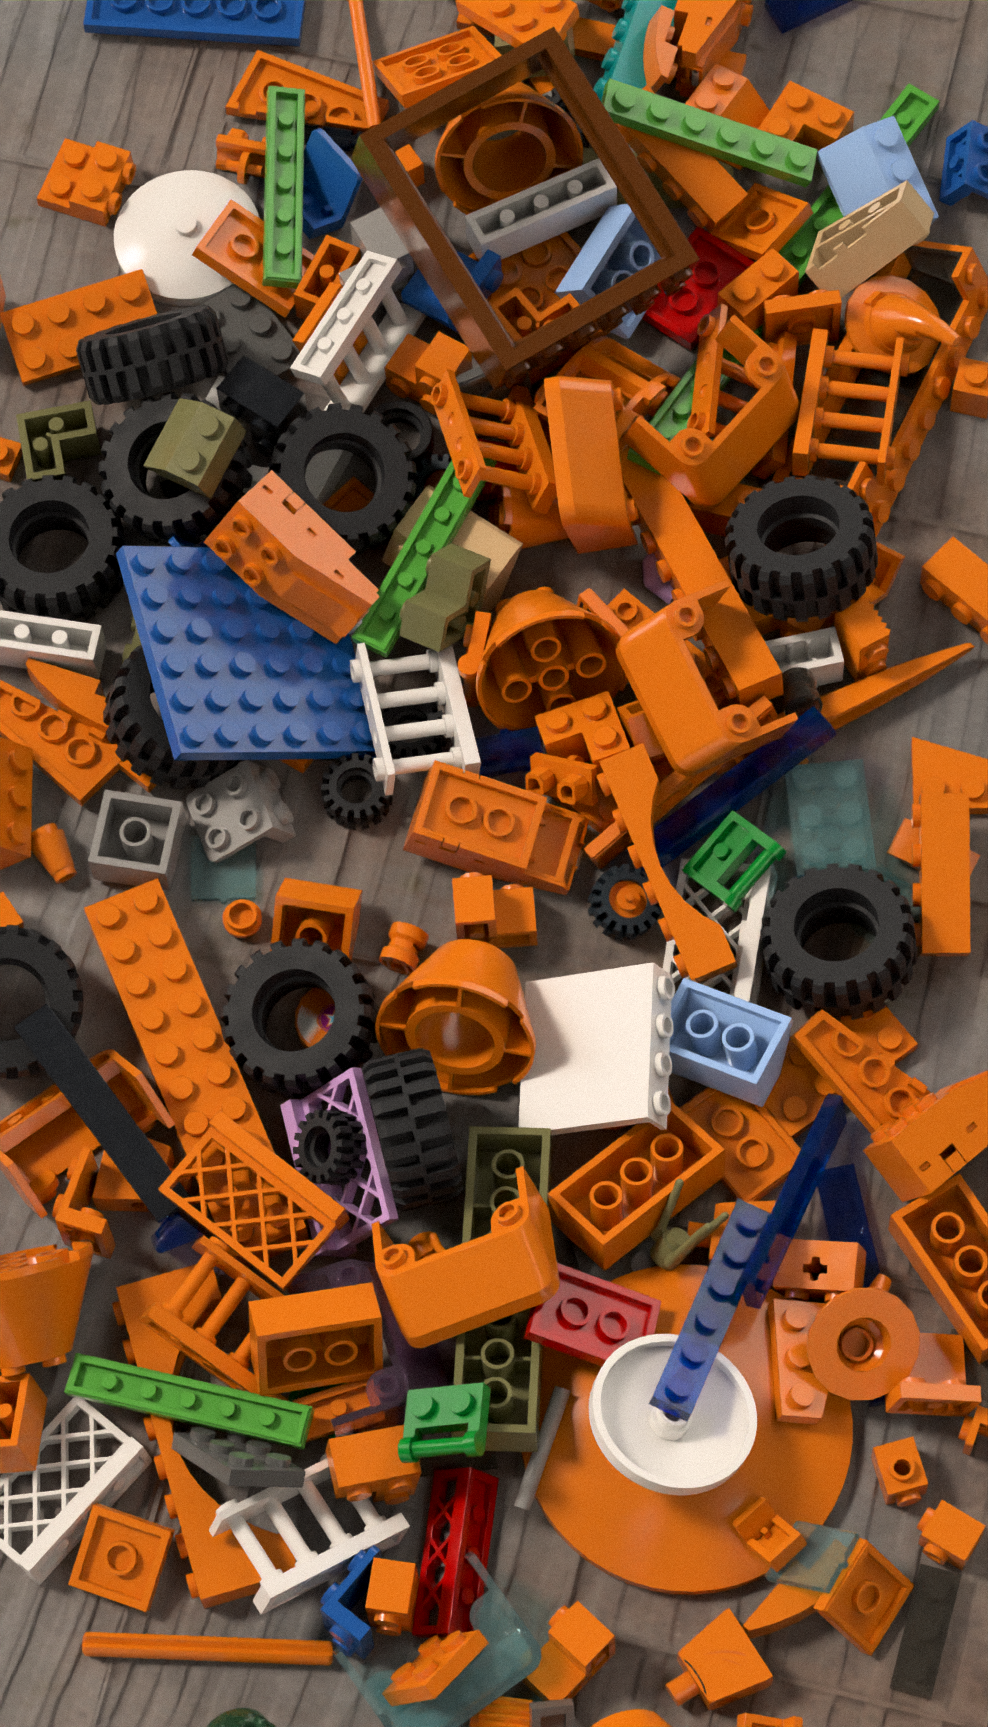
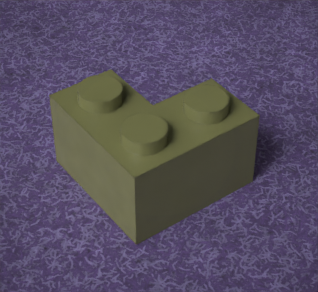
[16,400,102,482]
[399,543,491,652]

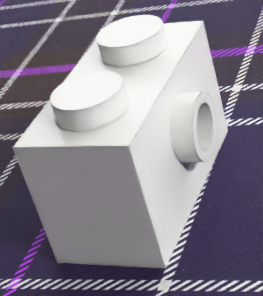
[765,627,844,693]

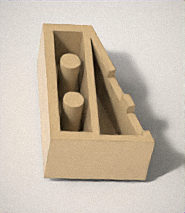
[805,180,934,298]

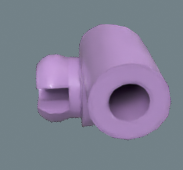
[642,553,673,604]

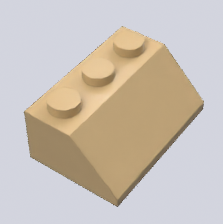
[382,485,523,613]

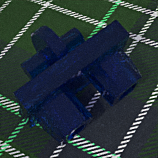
[475,726,543,778]

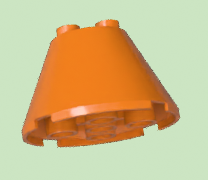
[476,586,628,739]
[0,1241,94,1377]

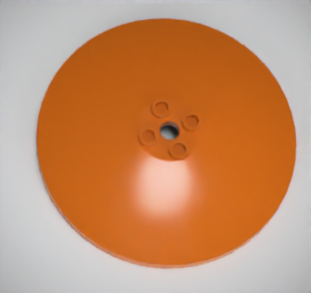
[521,1264,853,1595]

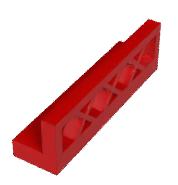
[412,1467,499,1638]

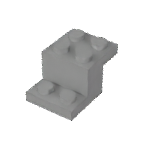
[339,207,414,314]

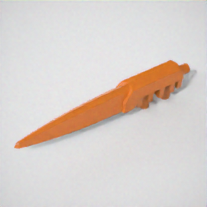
[715,643,975,787]

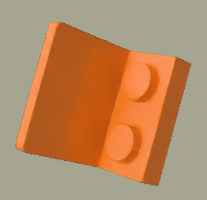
[52,1147,116,1259]
[885,1333,982,1417]

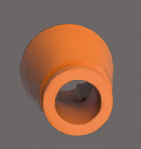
[31,823,77,884]

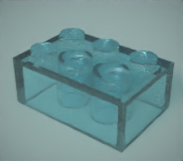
[783,759,877,879]

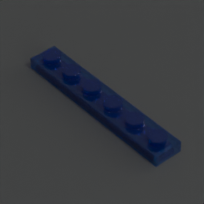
[649,1198,775,1422]

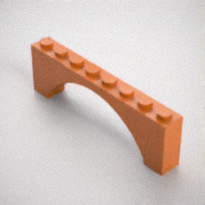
[112,1264,296,1609]

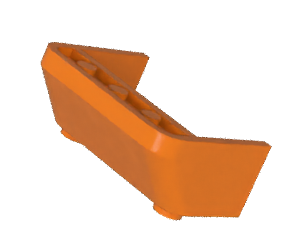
[622,315,801,509]
[544,376,638,554]
[616,579,798,776]
[0,1049,175,1219]
[372,1166,560,1348]

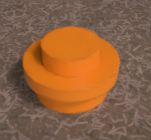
[222,899,262,938]

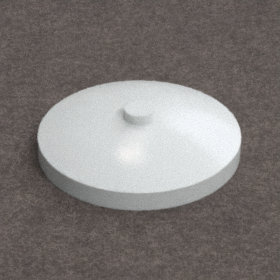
[114,170,259,306]
[589,1334,757,1495]

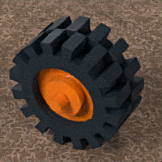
[587,864,662,941]

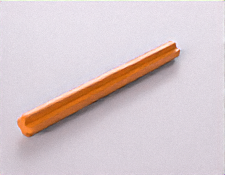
[82,1632,334,1666]

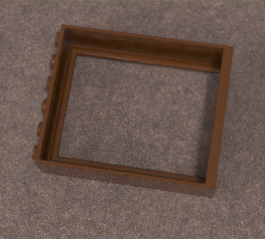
[351,27,699,390]

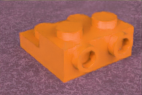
[37,138,136,227]

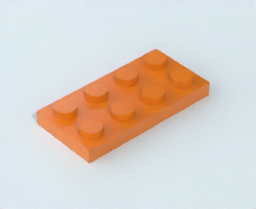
[0,269,157,386]
[764,1005,918,1140]

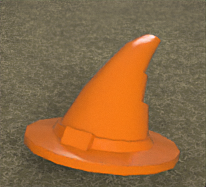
[844,275,962,374]
[807,1273,920,1400]

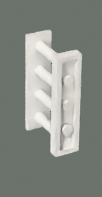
[290,251,426,413]
[350,643,481,796]
[209,1453,410,1615]

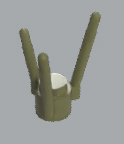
[650,1179,729,1270]

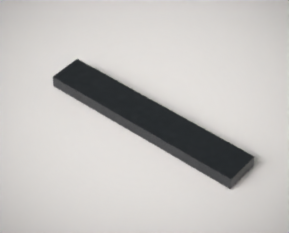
[14,1003,190,1223]

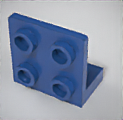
[939,120,988,206]

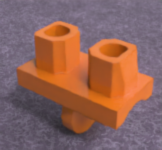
[216,128,266,185]
[525,752,599,806]

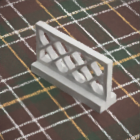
[662,858,778,1005]
[0,1397,152,1585]

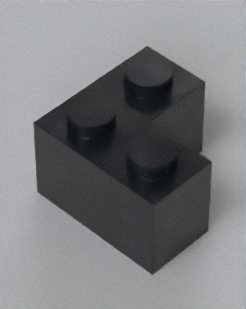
[216,355,307,457]

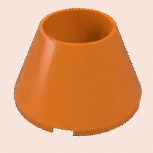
[435,81,583,215]
[375,939,536,1095]

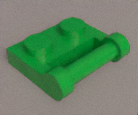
[682,810,787,913]
[398,1382,491,1464]

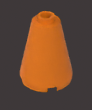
[489,483,569,549]

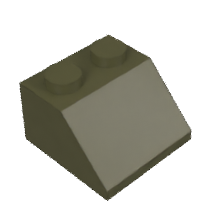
[143,398,247,499]

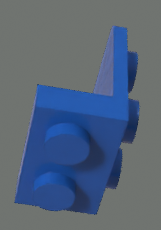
[303,128,363,239]
[401,249,504,333]
[320,1545,383,1660]

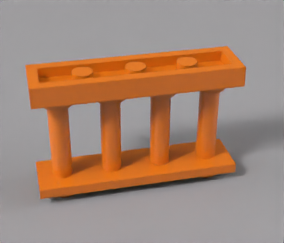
[687,303,797,480]
[792,328,910,485]
[431,369,557,514]
[139,1236,289,1401]

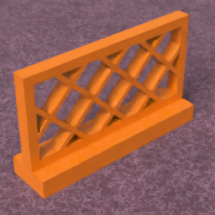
[158,1110,350,1291]

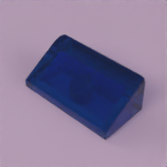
[151,1210,204,1253]

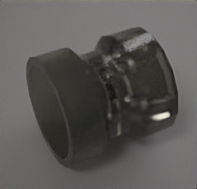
[780,667,823,723]

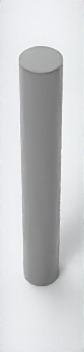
[514,1386,571,1511]

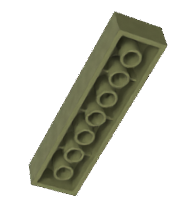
[451,1126,553,1452]

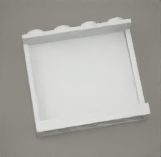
[518,963,675,1135]

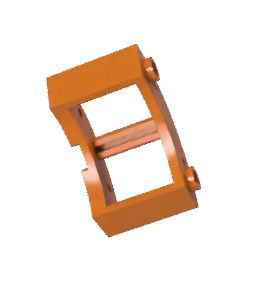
[533,336,681,456]

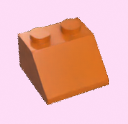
[685,63,770,170]
[270,878,363,960]

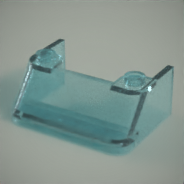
[333,1551,541,1727]

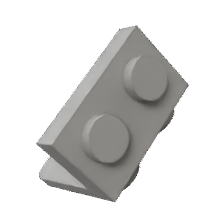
[186,760,296,863]

